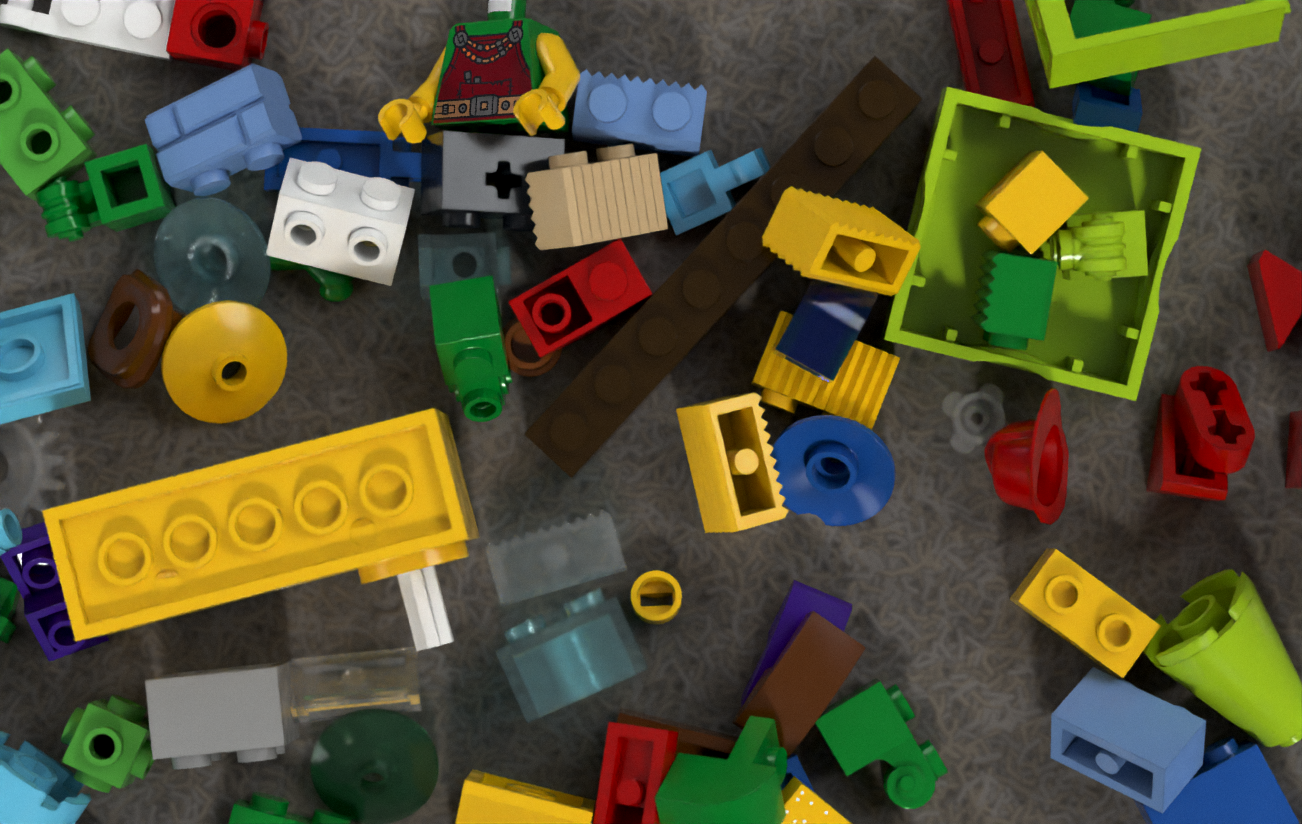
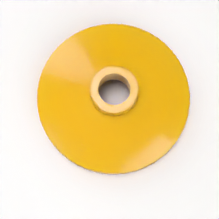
[161,300,287,424]

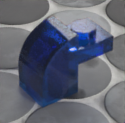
[773,279,879,384]

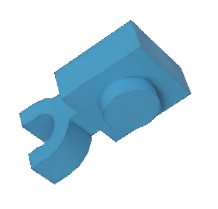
[660,147,771,236]

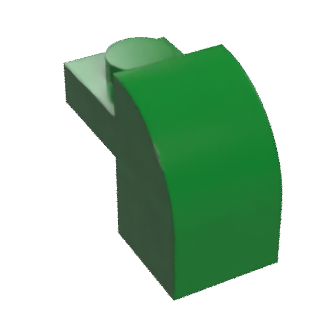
[654,716,787,824]

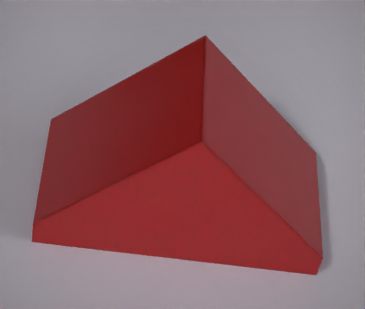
[1146,394,1228,501]

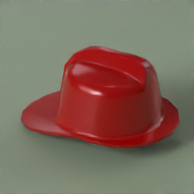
[984,387,1069,525]

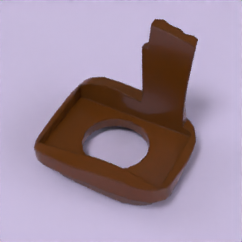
[88,269,187,389]

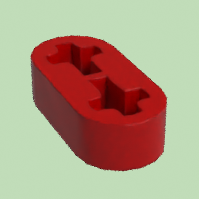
[1173,366,1255,474]

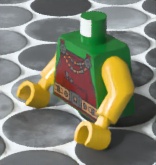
[378,0,580,144]

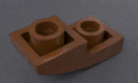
[732,611,866,758]

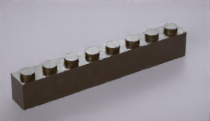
[524,56,922,479]

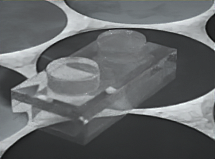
[290,646,422,724]

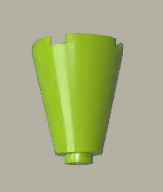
[1143,569,1302,747]

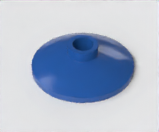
[770,415,896,526]

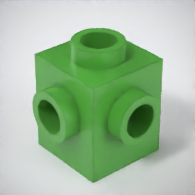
[61,694,155,793]

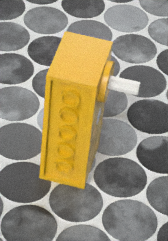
[42,408,480,651]

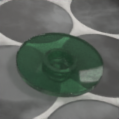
[310,708,439,824]

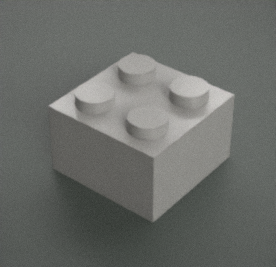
[145,661,300,769]

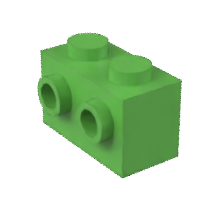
[0,48,98,202]

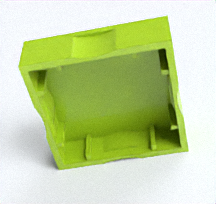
[881,87,1202,401]

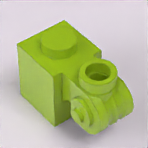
[1049,209,1148,281]

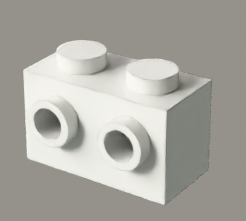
[266,158,415,286]

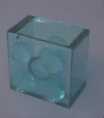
[495,588,649,723]

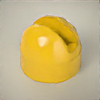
[631,570,682,625]

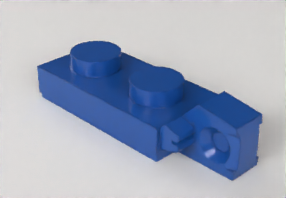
[264,127,422,193]

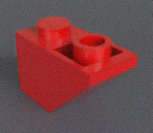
[508,238,653,359]

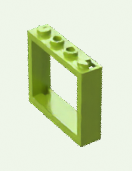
[1024,0,1292,89]

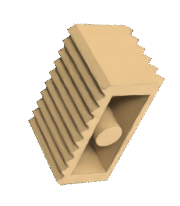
[525,143,668,250]

